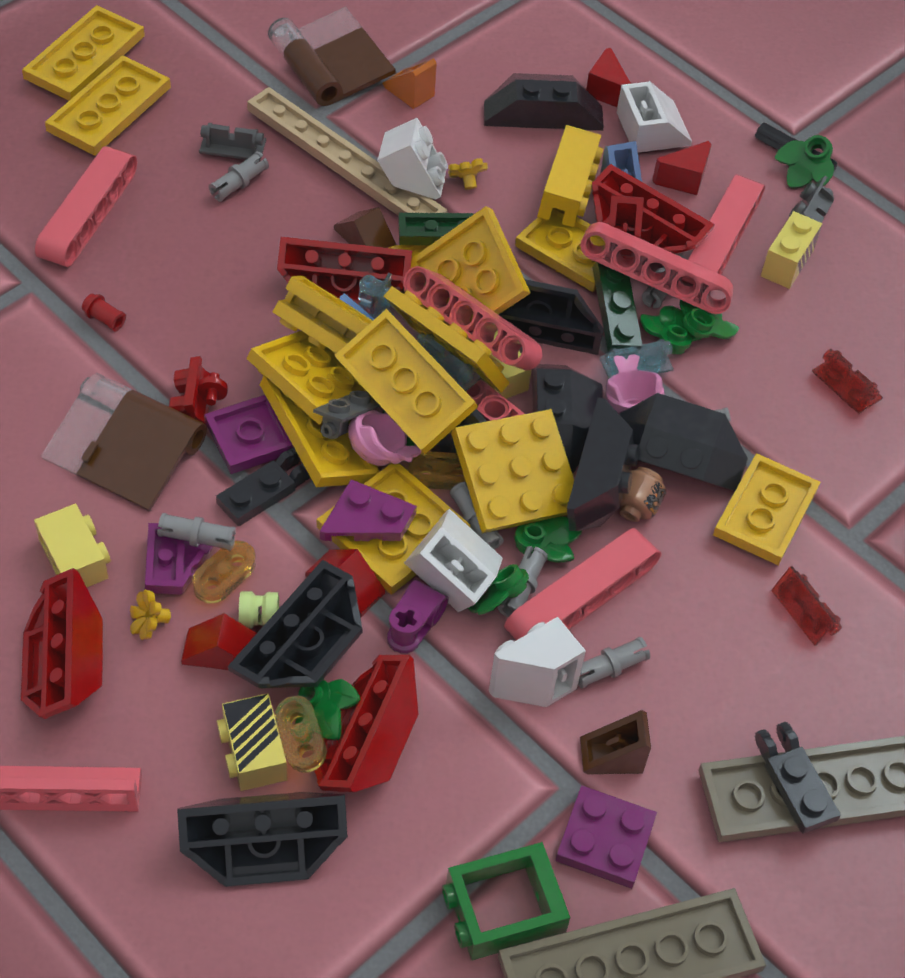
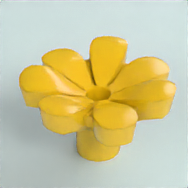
[448,158,488,190]
[130,589,171,640]

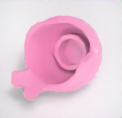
[606,354,664,414]
[348,410,421,466]

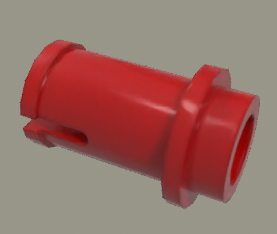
[82,293,126,332]

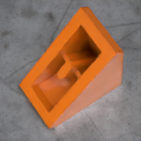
[382,58,437,109]

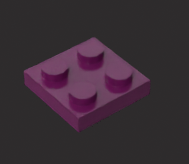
[204,395,294,474]
[555,785,657,889]

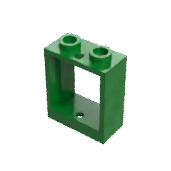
[442,842,571,961]

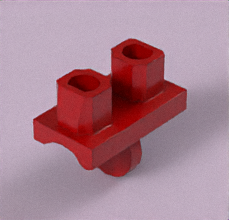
[169,356,228,423]

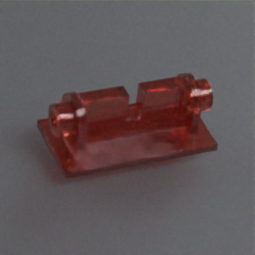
[812,348,883,414]
[771,566,842,646]

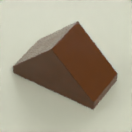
[334,207,396,248]
[580,710,651,774]

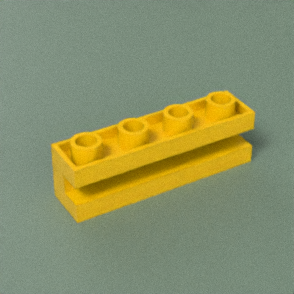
[537,125,604,227]
[272,276,373,353]

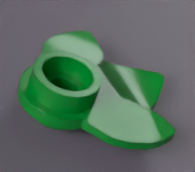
[775,135,834,188]
[679,300,739,339]
[640,305,702,354]
[514,516,582,563]
[467,564,529,615]
[295,679,360,746]

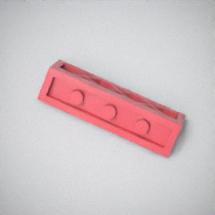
[0,766,142,812]

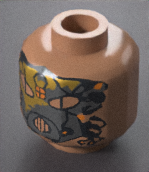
[619,467,666,522]

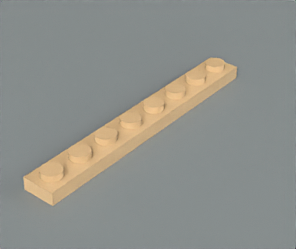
[247,87,447,216]

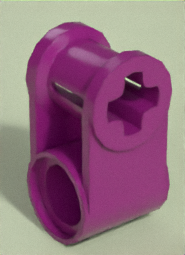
[387,579,449,653]

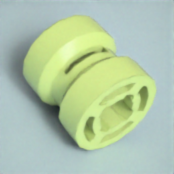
[239,591,279,629]

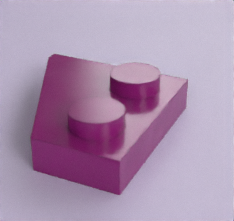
[320,479,417,541]
[145,523,214,595]

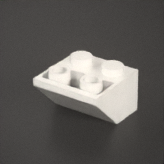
[617,81,692,153]
[377,118,448,200]
[404,509,503,612]
[489,617,586,707]

